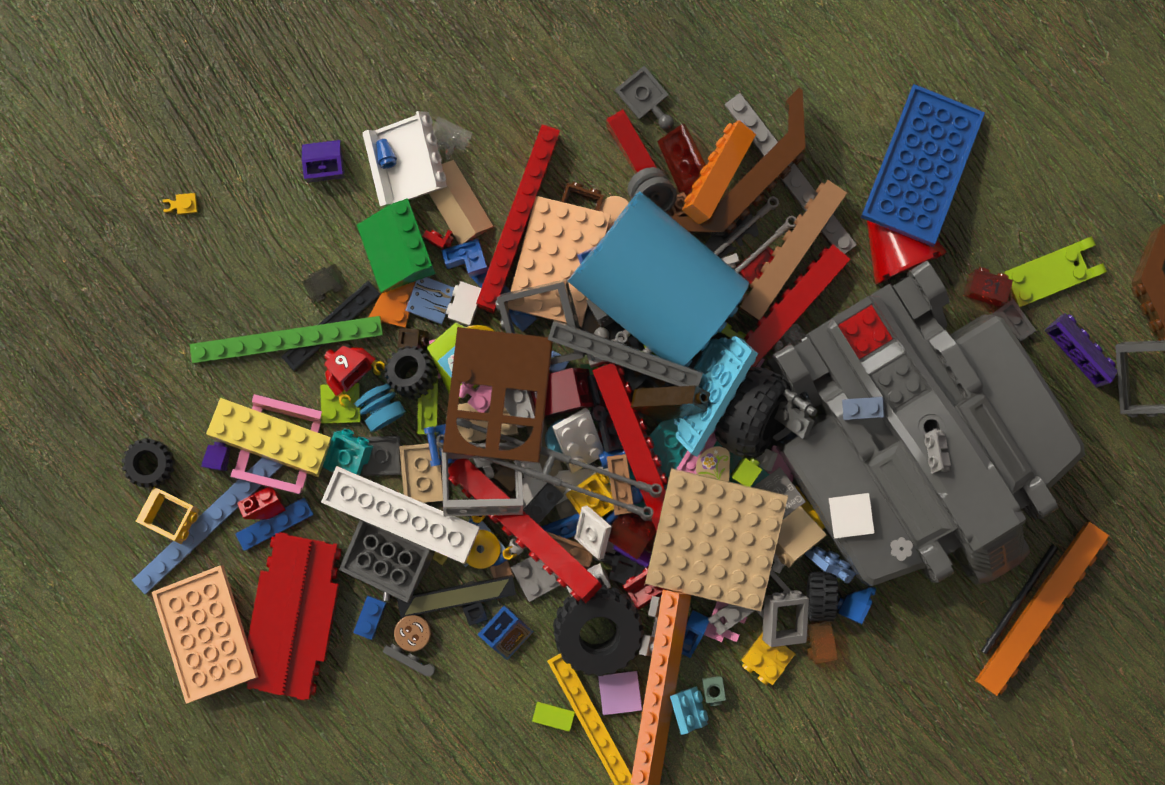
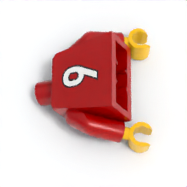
[324,346,385,408]

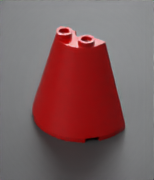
[867,220,947,285]

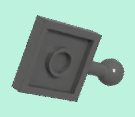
[615,66,674,130]

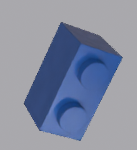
[353,596,388,640]

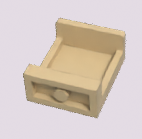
[775,506,826,568]

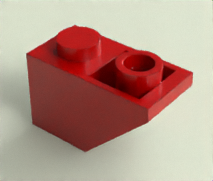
[237,486,286,519]

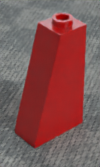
[606,109,657,174]

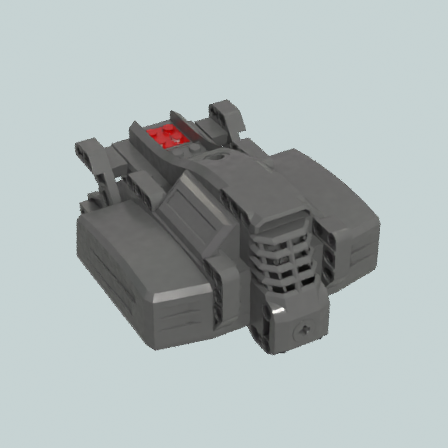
[767,261,1085,586]

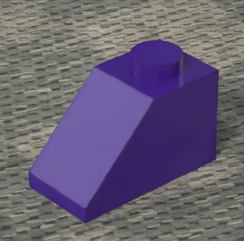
[201,442,231,471]

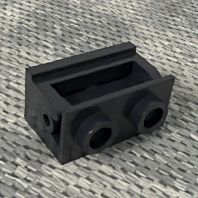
[523,483,564,524]

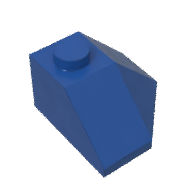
[837,587,877,624]

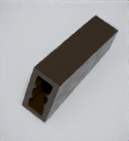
[631,385,710,422]

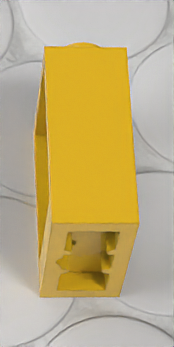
[136,487,199,544]

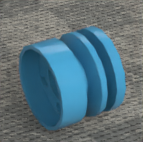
[354,384,406,432]

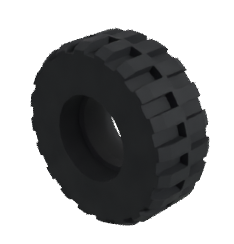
[553,585,644,677]

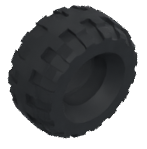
[715,367,791,458]

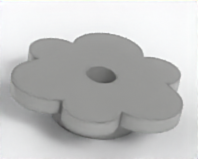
[890,537,913,561]

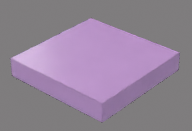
[598,671,642,715]

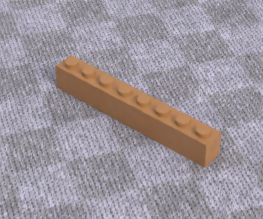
[739,180,847,322]

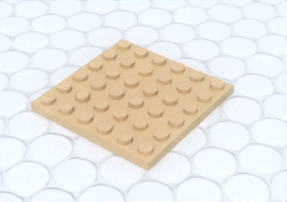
[645,468,788,611]

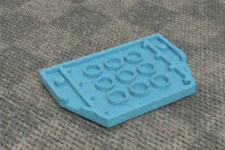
[674,336,758,457]

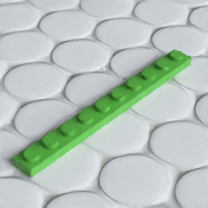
[189,316,383,363]

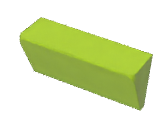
[532,702,575,732]

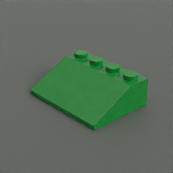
[357,198,436,294]

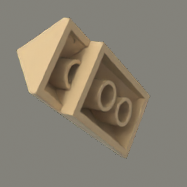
[429,160,493,245]

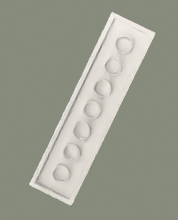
[321,466,480,564]

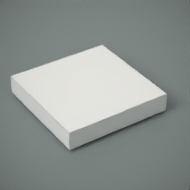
[829,493,874,538]
[574,505,612,560]

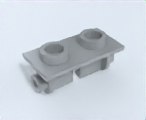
[925,429,951,474]

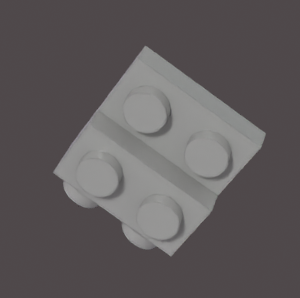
[511,557,560,602]

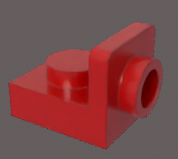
[422,230,454,250]

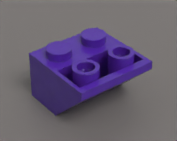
[302,140,345,183]

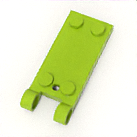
[1004,236,1107,307]

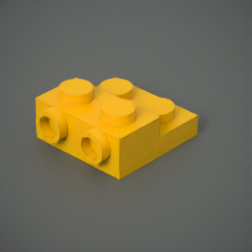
[565,472,614,517]
[741,632,795,686]

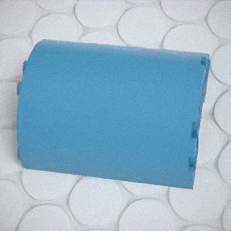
[567,191,749,367]

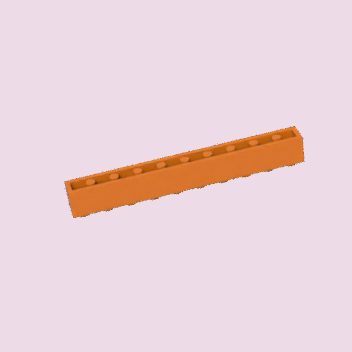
[975,522,1109,696]
[631,589,691,785]

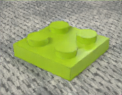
[320,383,361,424]

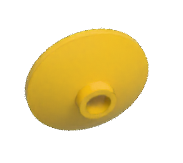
[466,529,500,569]

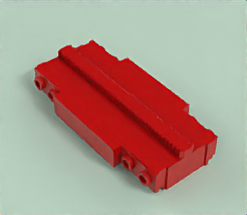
[245,532,342,700]

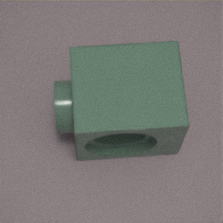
[702,676,726,706]

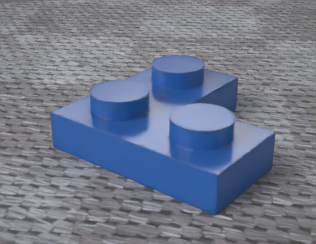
[441,239,488,277]

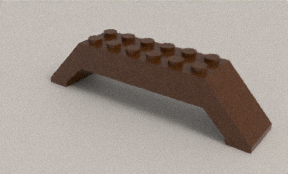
[672,87,805,236]
[1131,224,1165,352]

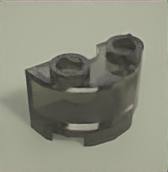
[302,264,346,303]

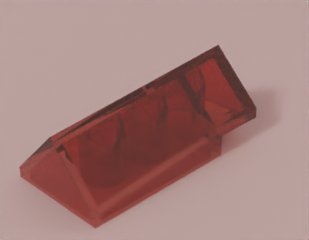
[657,123,706,197]

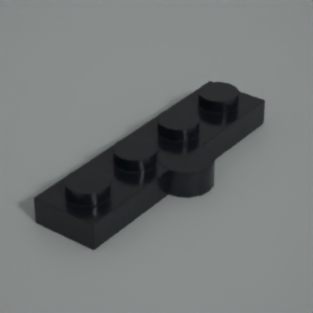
[587,375,623,452]

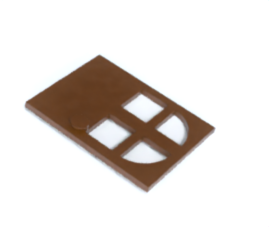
[443,327,553,463]

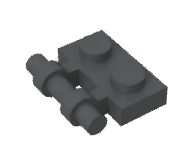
[774,389,817,439]

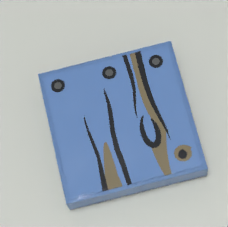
[405,277,454,324]

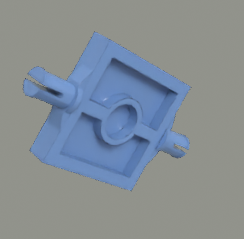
[805,546,855,583]

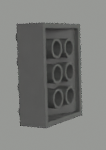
[339,519,435,603]

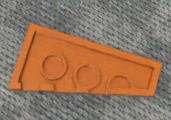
[368,281,416,328]

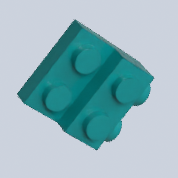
[323,429,373,476]

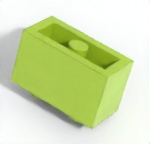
[730,457,762,486]

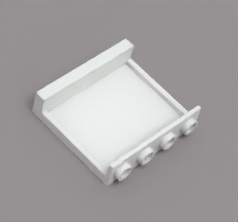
[362,111,447,207]

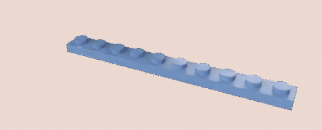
[132,457,283,594]

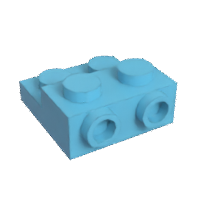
[670,686,708,735]

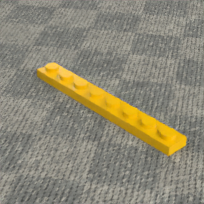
[547,654,634,785]

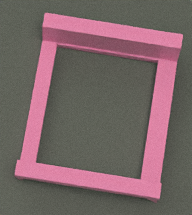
[231,394,322,494]

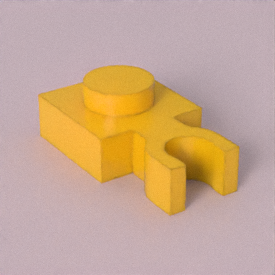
[163,193,198,215]

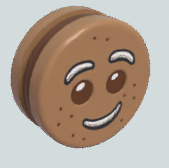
[394,615,431,652]

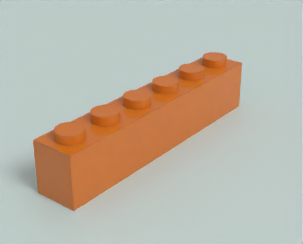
[682,120,756,224]

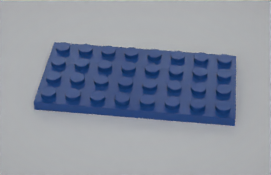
[861,84,985,247]

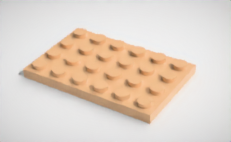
[507,196,611,327]
[152,565,258,704]

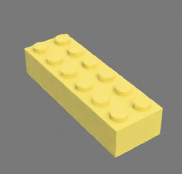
[206,398,332,477]

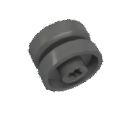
[627,167,677,213]

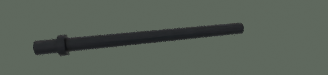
[981,545,1058,655]

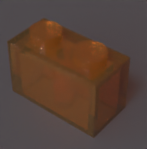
[806,621,838,664]

